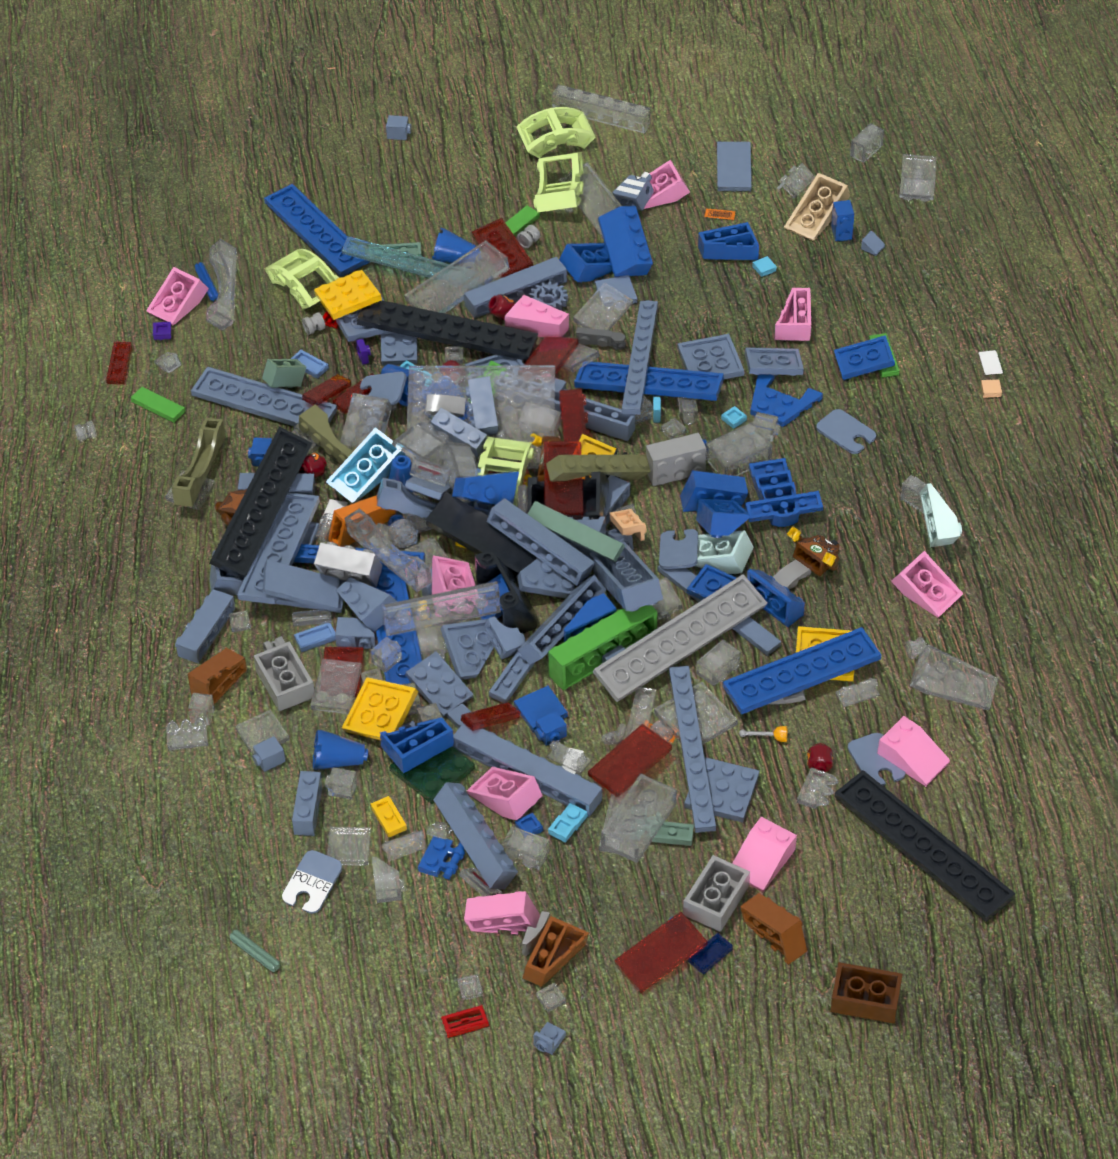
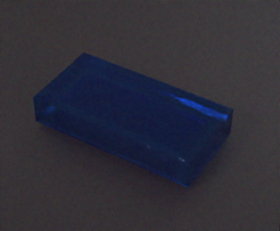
[688,933,733,975]

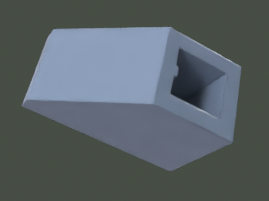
[335,617,376,649]

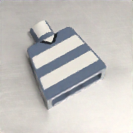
[612,172,654,211]

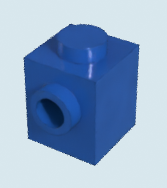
[248,438,272,467]
[534,711,567,746]

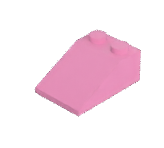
[644,160,690,209]
[146,267,209,325]
[891,551,963,618]
[432,555,479,616]
[877,716,950,787]
[467,767,543,820]
[732,817,797,892]

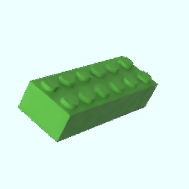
[548,605,657,691]

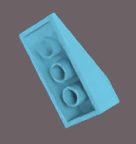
[326,428,406,504]

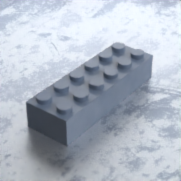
[589,542,663,611]

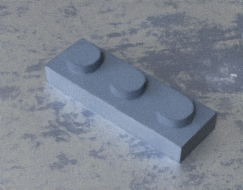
[489,651,535,704]

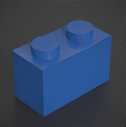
[831,200,854,241]

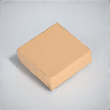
[981,380,1002,398]

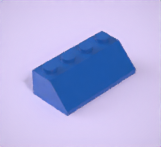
[598,206,653,277]

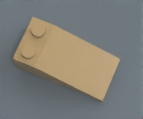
[784,173,850,241]

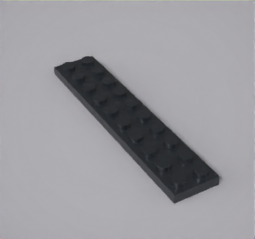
[357,300,538,361]
[209,426,312,580]
[834,770,1016,922]

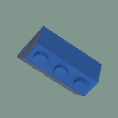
[696,499,750,538]
[747,569,805,627]

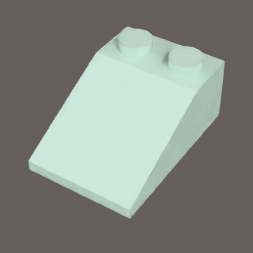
[920,483,962,547]
[695,530,754,574]

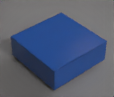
[515,813,543,840]

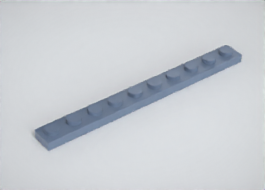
[622,300,658,415]
[669,666,716,833]

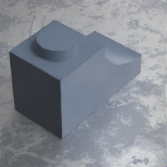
[484,616,526,660]

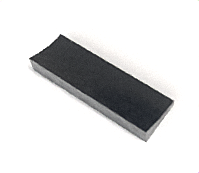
[425,492,537,577]

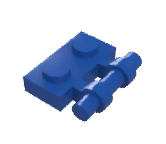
[418,835,465,879]

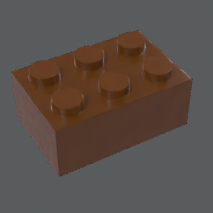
[830,962,903,1024]

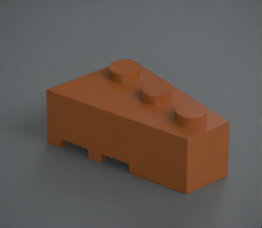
[188,648,247,709]
[740,893,807,965]
[523,916,589,987]

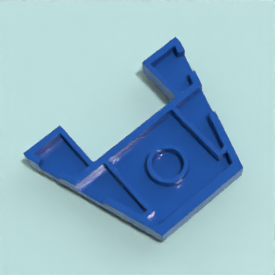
[750,374,823,427]

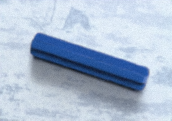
[195,262,219,301]

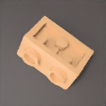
[610,509,647,541]

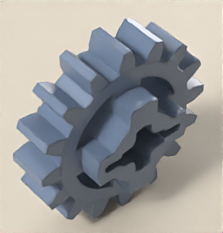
[530,281,568,311]

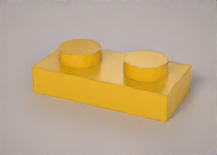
[371,796,407,838]

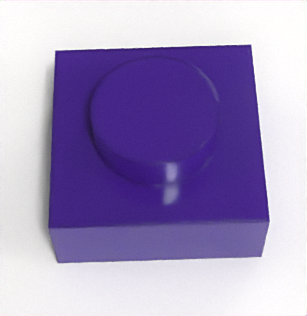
[153,322,172,340]
[356,339,371,365]

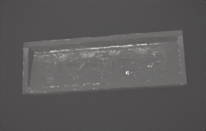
[559,162,622,240]
[404,240,510,313]
[382,581,501,636]

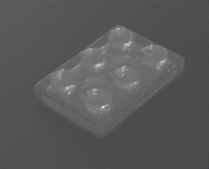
[573,282,633,330]
[311,659,362,714]

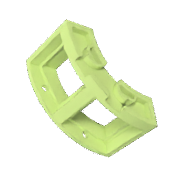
[517,107,596,158]
[534,152,584,212]
[264,249,339,309]
[478,437,534,507]

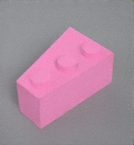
[775,288,811,341]
[505,295,569,340]
[464,891,540,935]

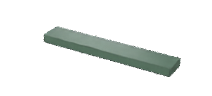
[528,501,625,562]

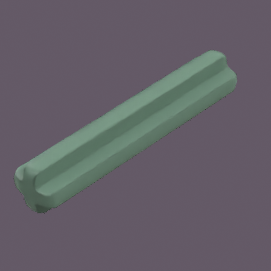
[230,929,280,972]

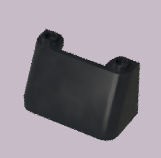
[527,471,609,520]
[475,552,538,634]

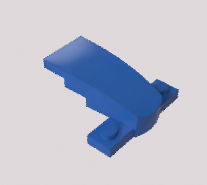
[745,458,823,527]

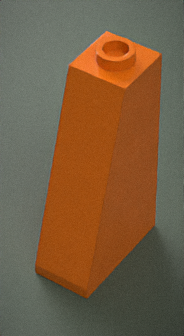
[328,495,396,547]

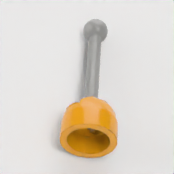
[739,726,788,742]

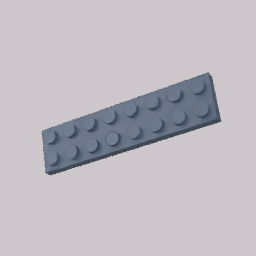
[191,367,337,428]
[237,493,320,604]

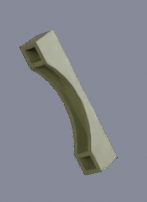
[299,404,389,491]
[172,418,225,507]
[546,454,651,481]

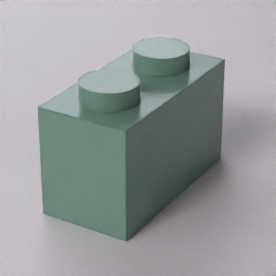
[262,359,306,388]

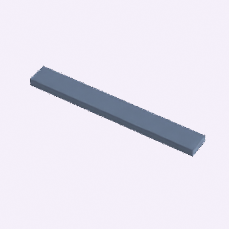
[657,565,781,656]

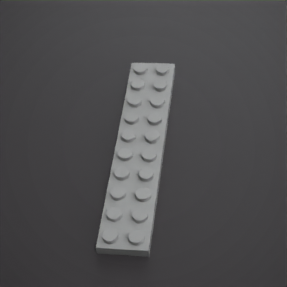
[593,574,767,702]

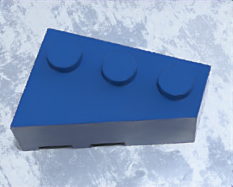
[698,222,759,260]
[680,470,748,512]
[452,472,519,506]
[380,717,454,773]

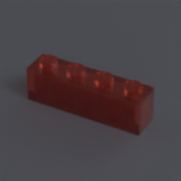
[559,389,590,455]

